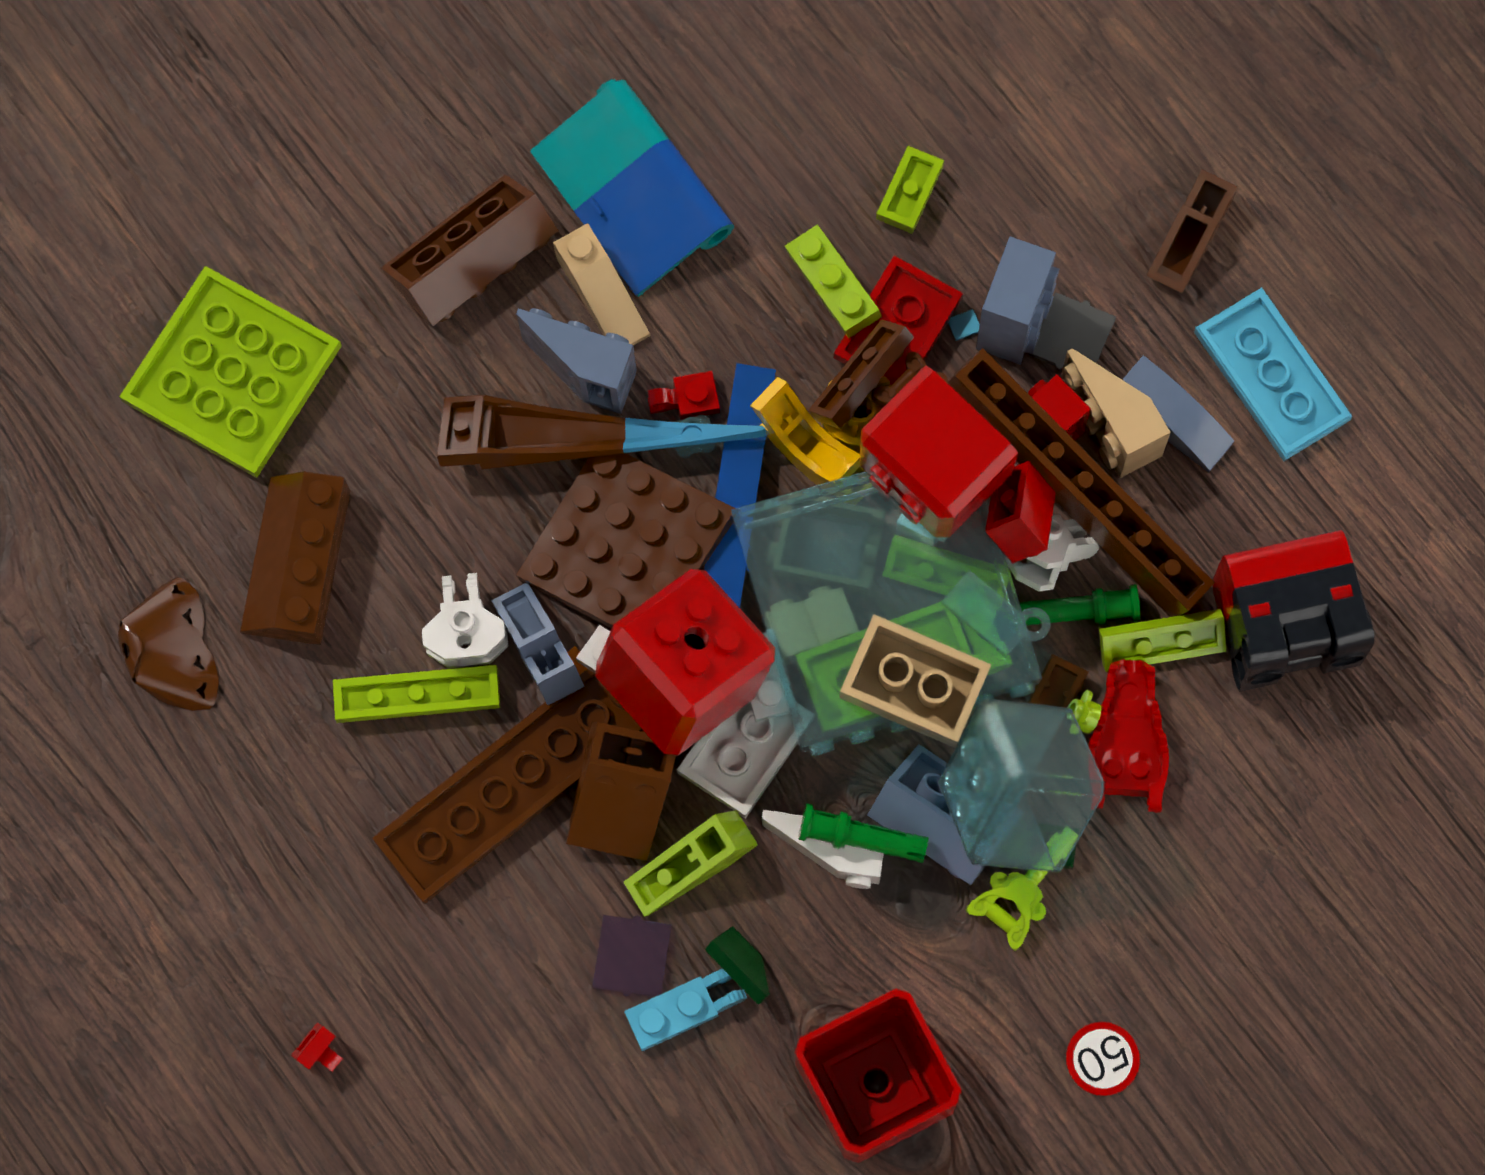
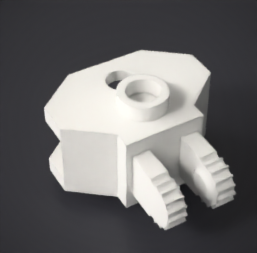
[1000,514,1100,592]
[422,573,509,669]

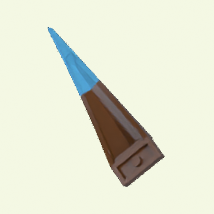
[437,395,767,470]

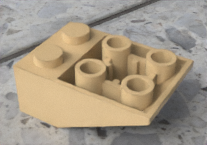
[1061,348,1171,478]

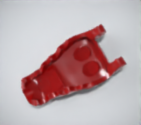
[1086,659,1169,813]

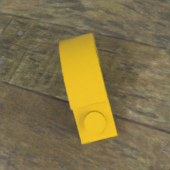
[750,377,874,505]

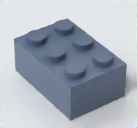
[976,237,1060,365]

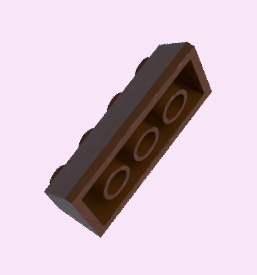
[381,174,558,326]
[240,471,350,645]

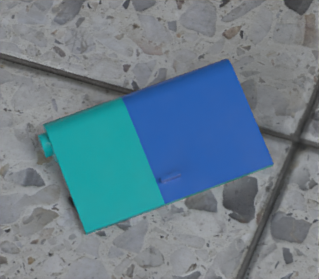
[530,79,734,297]

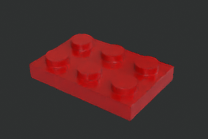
[834,255,963,385]

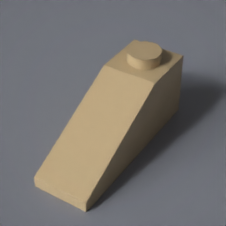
[553,223,650,346]

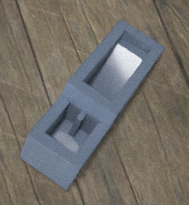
[1122,355,1234,473]
[491,583,585,705]

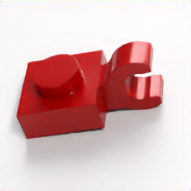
[647,371,720,420]

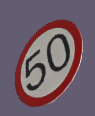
[1066,1022,1140,1096]

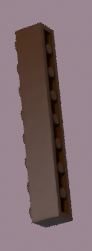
[947,348,1215,617]

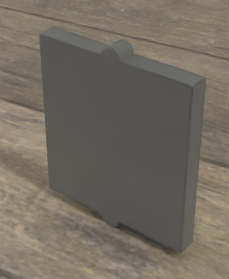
[1029,292,1116,371]

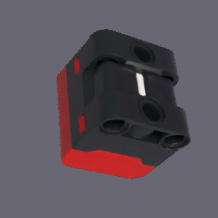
[1213,530,1375,692]

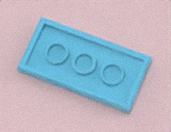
[1194,288,1352,461]

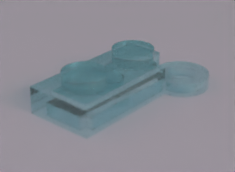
[942,570,1051,658]

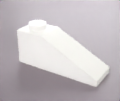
[762,810,884,889]

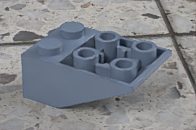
[516,308,637,414]

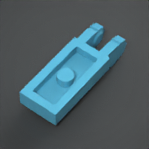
[624,969,747,1051]

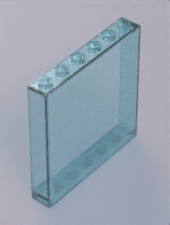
[731,471,1042,756]

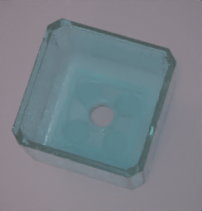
[938,699,1104,872]

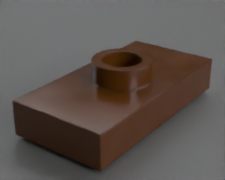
[1015,654,1089,746]

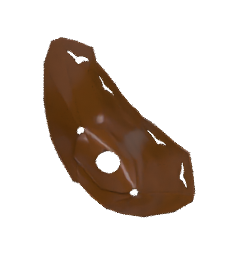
[118,577,219,711]

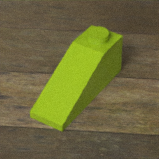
[623,810,758,917]

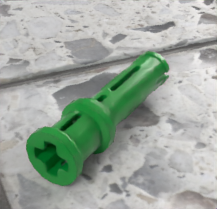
[1014,584,1140,628]
[798,803,929,863]

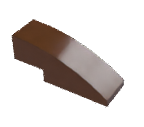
[1146,169,1238,294]

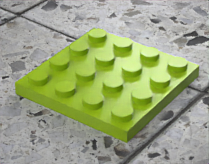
[119,266,342,478]

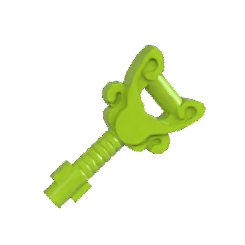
[966,824,1079,951]

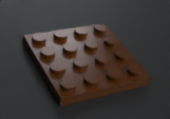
[516,453,738,628]

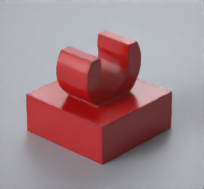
[291,1022,343,1072]

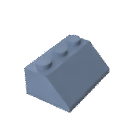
[867,744,1022,885]

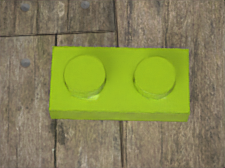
[876,146,944,234]

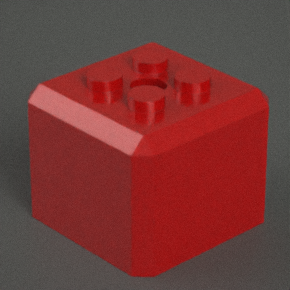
[860,365,1018,537]
[595,569,775,755]
[795,988,961,1163]

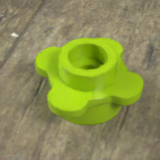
[1065,690,1101,738]

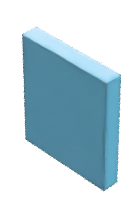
[948,309,980,341]

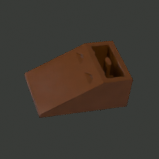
[565,722,676,861]

